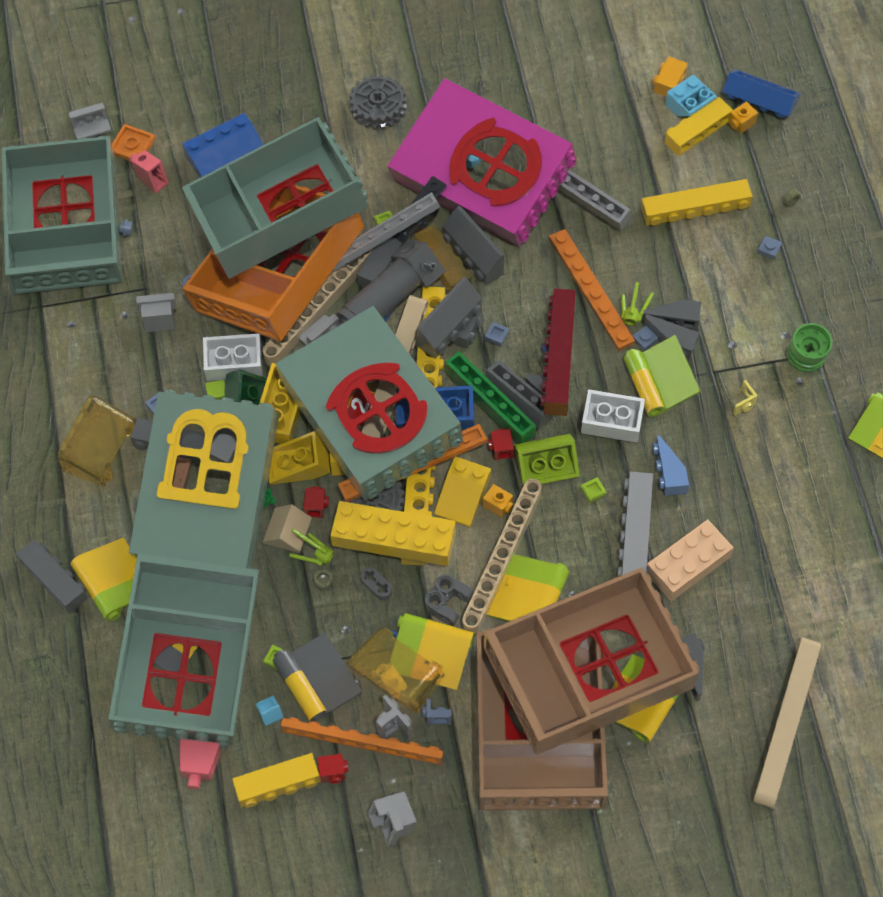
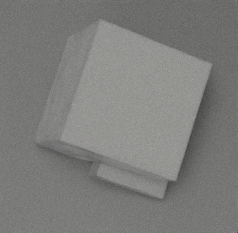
[136,293,176,332]
[202,428,237,463]
[368,791,417,846]

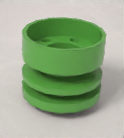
[787,323,833,373]

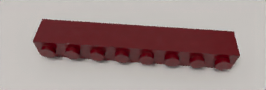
[541,288,576,416]

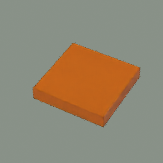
[112,124,156,161]

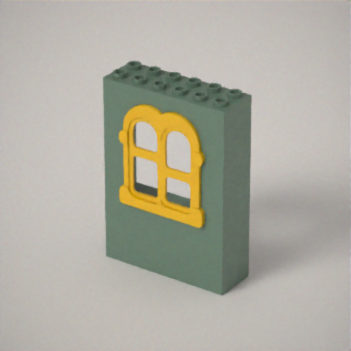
[129,390,279,569]

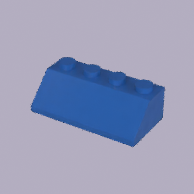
[723,69,801,118]

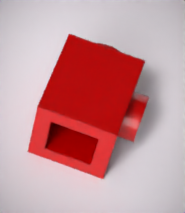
[488,429,514,461]
[304,486,329,518]
[318,754,349,784]

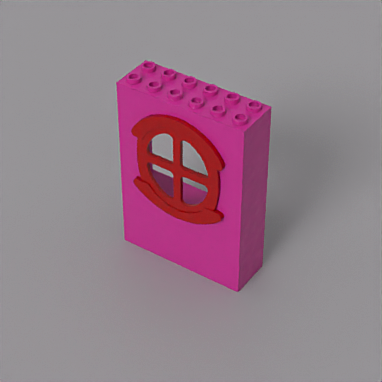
[387,78,577,247]

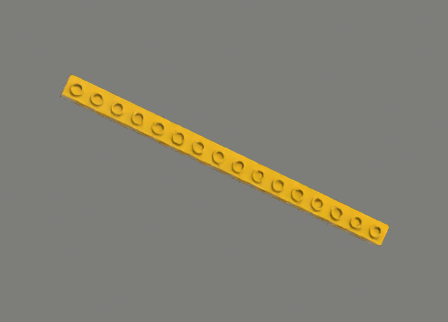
[401,287,446,566]

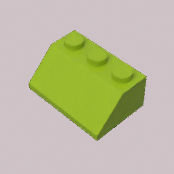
[514,434,580,486]

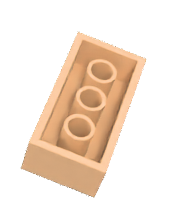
[646,519,734,602]

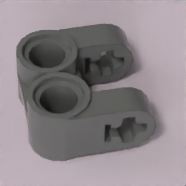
[425,574,474,626]

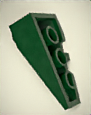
[224,369,267,430]

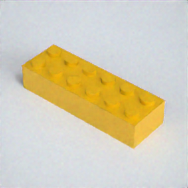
[330,501,456,566]

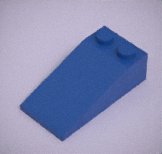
[396,385,475,431]

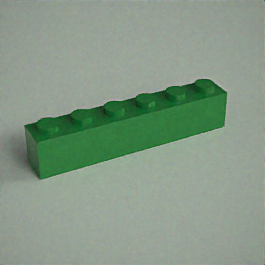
[445,351,536,444]

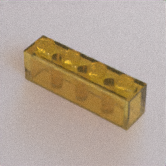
[414,225,472,292]

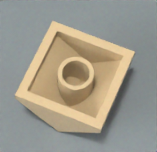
[263,504,312,553]

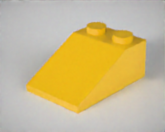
[269,431,330,485]
[434,456,491,527]

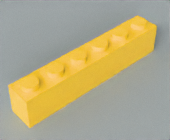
[641,179,753,226]

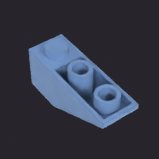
[653,436,689,496]

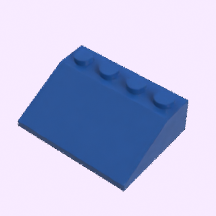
[182,113,264,178]

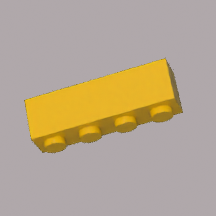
[664,97,733,157]
[232,753,321,808]

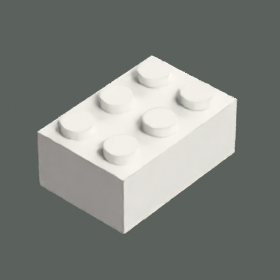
[203,334,263,381]
[581,389,645,443]

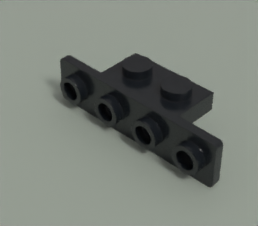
[393,176,447,243]

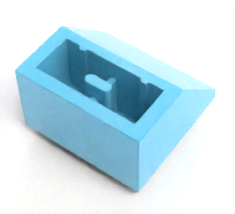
[665,74,717,116]

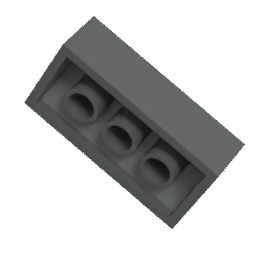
[442,205,504,285]
[417,277,482,358]

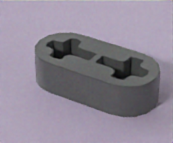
[360,567,392,600]

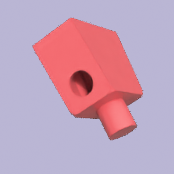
[129,151,169,194]
[180,739,222,790]

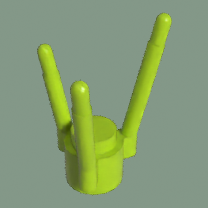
[621,282,654,326]
[289,529,335,566]

